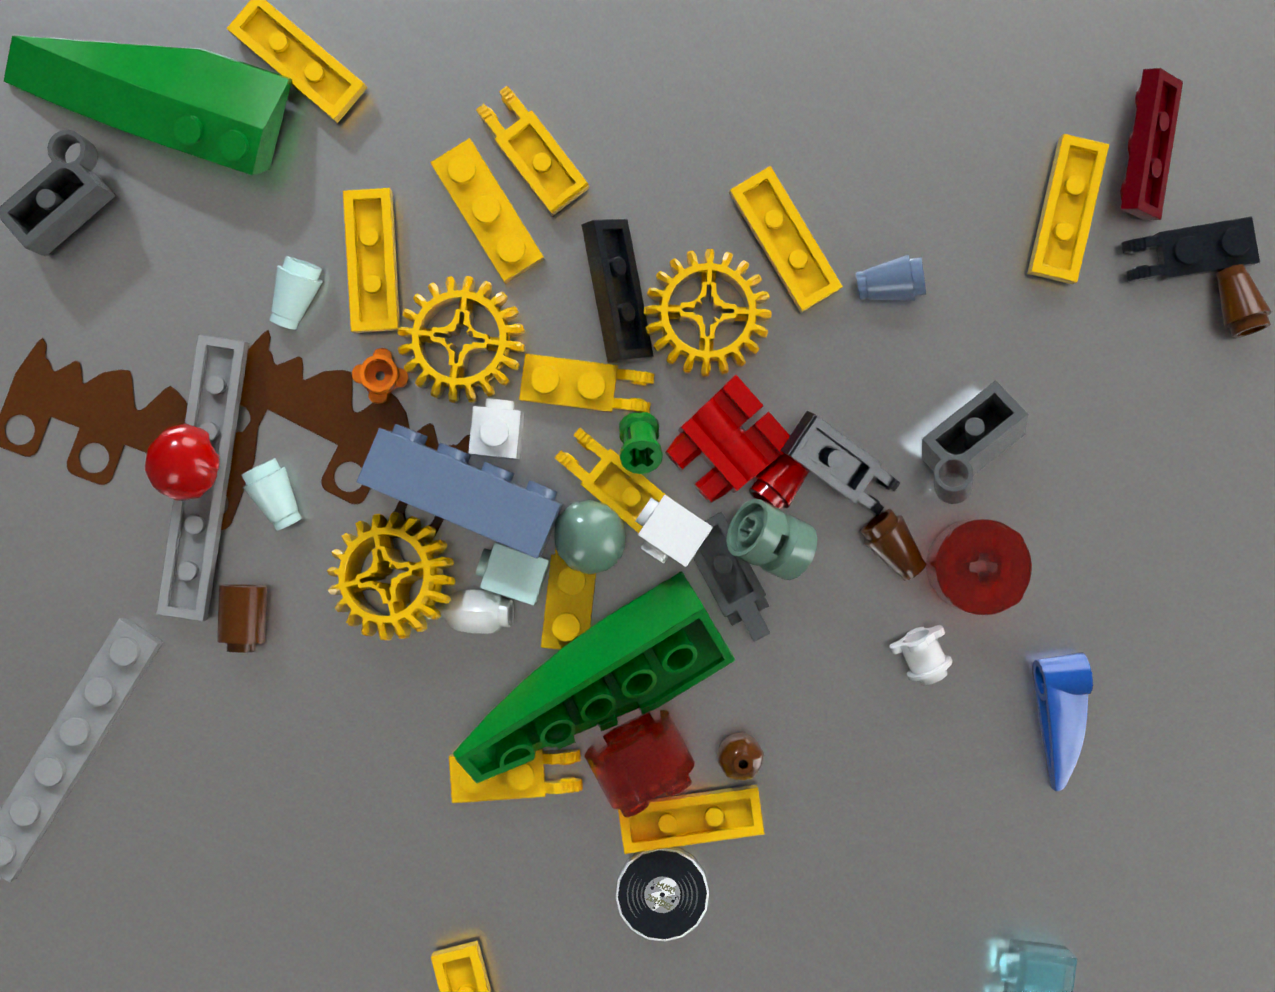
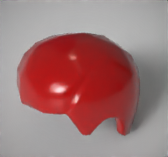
[145,423,220,501]

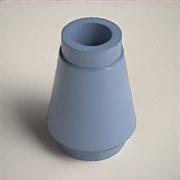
[856,254,926,301]

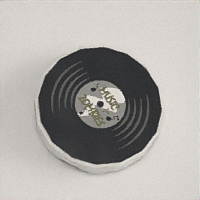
[615,847,709,942]

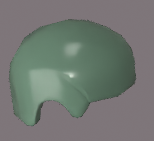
[554,499,626,574]

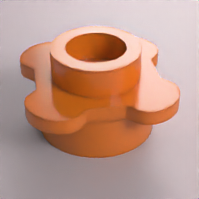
[352,348,409,404]

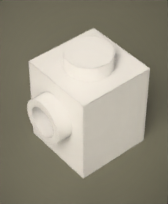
[468,399,525,460]
[635,495,713,567]

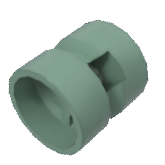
[726,499,818,581]

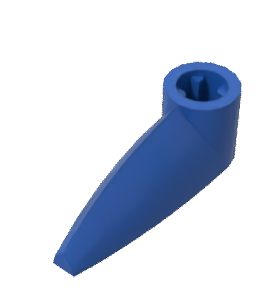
[1033,652,1093,792]

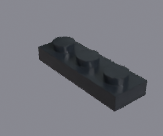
[581,219,654,364]

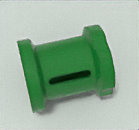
[619,412,663,474]

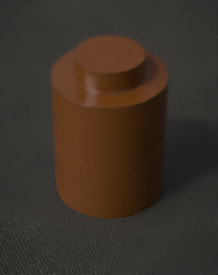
[217,584,267,653]

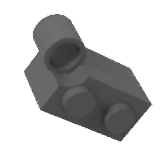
[0,130,116,257]
[922,380,1028,504]

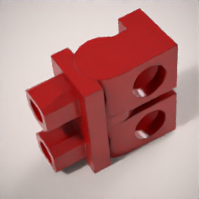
[665,375,790,503]

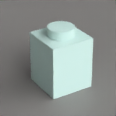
[476,542,551,606]

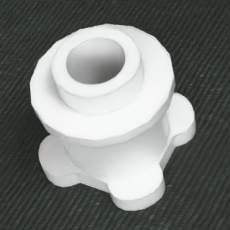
[890,625,953,685]

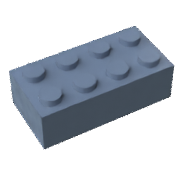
[356,424,564,559]

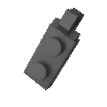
[693,512,770,642]

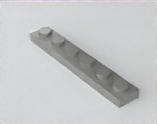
[156,334,249,621]
[0,618,163,883]

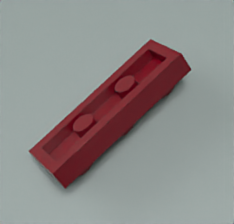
[1120,68,1183,220]

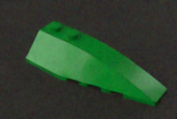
[3,35,292,175]
[453,571,735,783]

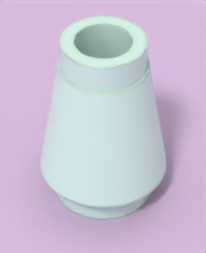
[269,256,323,330]
[241,458,301,531]

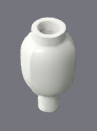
[427,589,514,634]

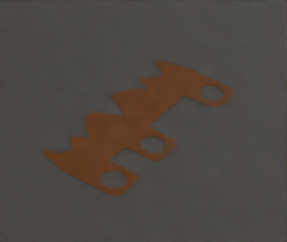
[240,330,470,537]
[0,338,258,530]

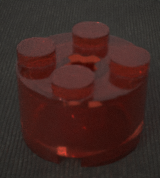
[926,519,1032,615]
[584,710,695,817]

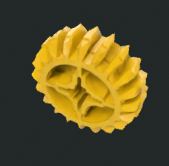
[644,249,772,377]
[397,276,525,403]
[327,512,456,640]

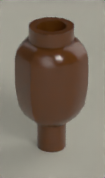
[717,732,764,780]

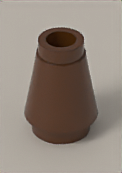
[1216,264,1272,338]
[861,509,927,581]

